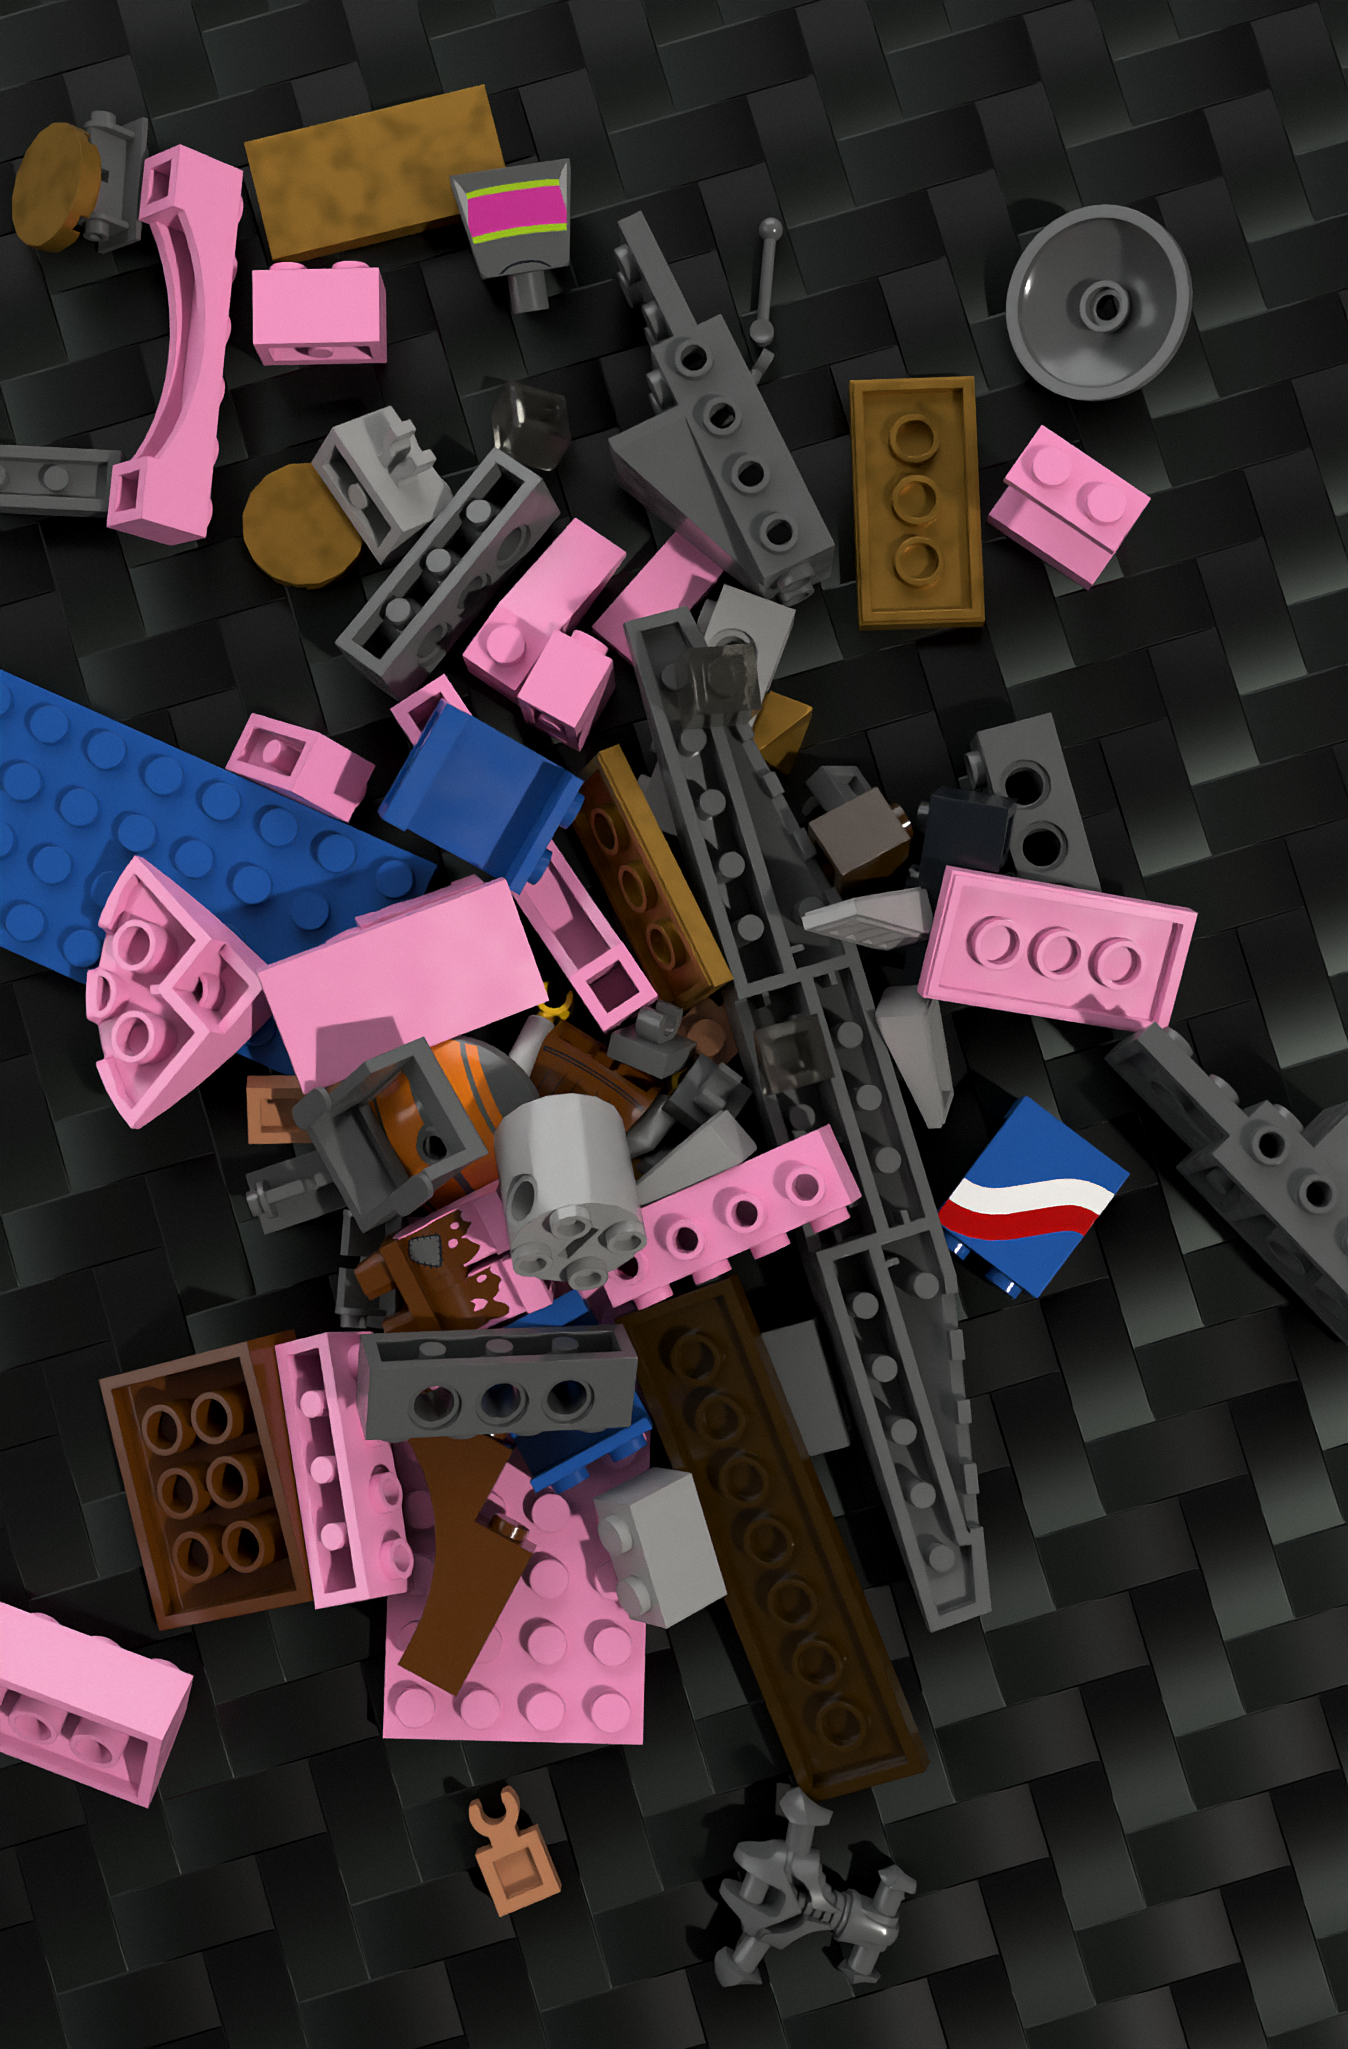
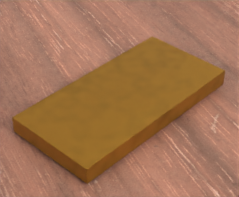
[244,84,505,264]
[848,376,985,631]
[572,744,734,1013]

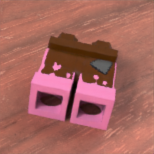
[354,1179,557,1333]

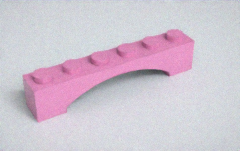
[106,144,243,546]
[390,674,658,1037]

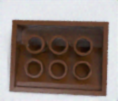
[99,1329,314,1631]

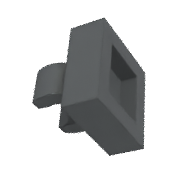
[802,766,872,817]
[606,1000,697,1079]
[661,1053,753,1133]

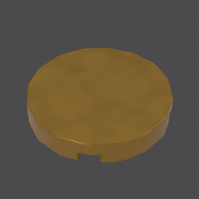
[12,122,101,253]
[242,463,366,590]

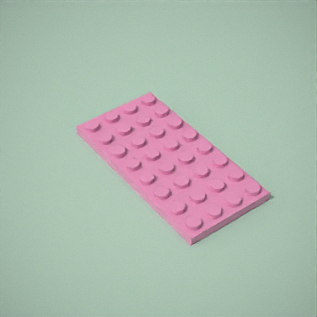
[383,1217,651,1745]

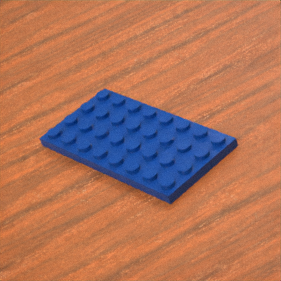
[0,669,440,1090]

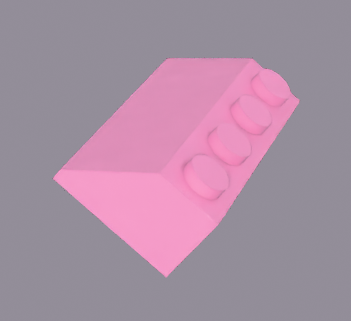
[0,1602,194,1808]

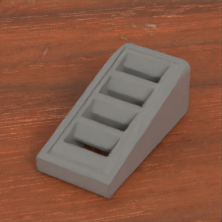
[801,887,934,951]
[875,985,954,1129]
[636,1109,757,1208]

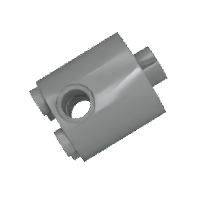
[494,1093,647,1291]

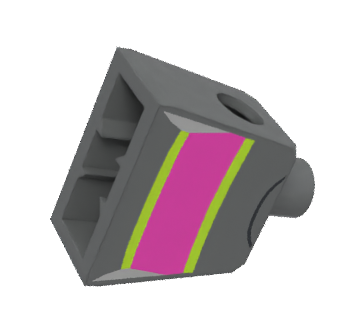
[450,158,571,314]

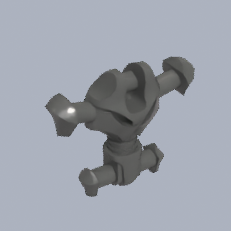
[714,1786,917,1987]

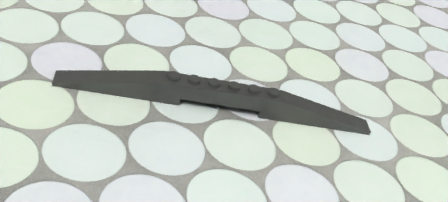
[623,606,992,1633]

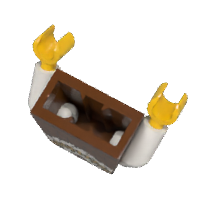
[509,981,688,1159]

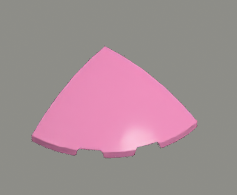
[86,855,273,1129]

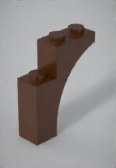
[398,1387,537,1697]

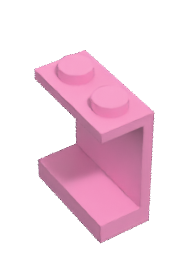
[986,425,1151,591]

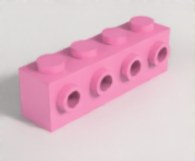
[603,1124,862,1310]
[275,1331,415,1609]

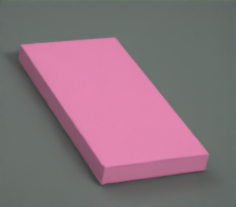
[917,865,1198,1032]
[256,877,549,1095]

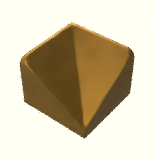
[752,691,813,775]

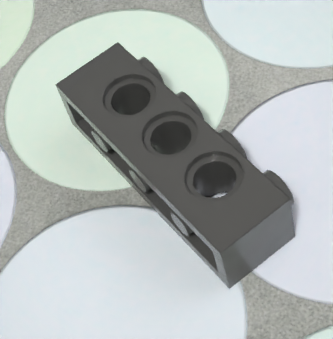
[335,447,561,703]
[964,712,1102,893]
[356,1324,638,1443]

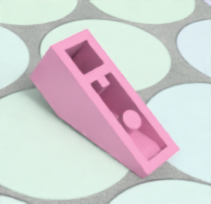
[462,518,627,707]

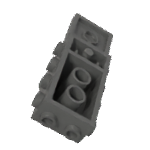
[608,211,835,607]
[1104,1022,1348,1346]

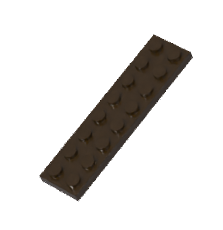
[614,1273,931,1802]

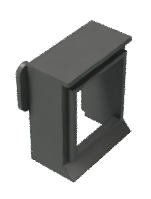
[292,1036,489,1234]

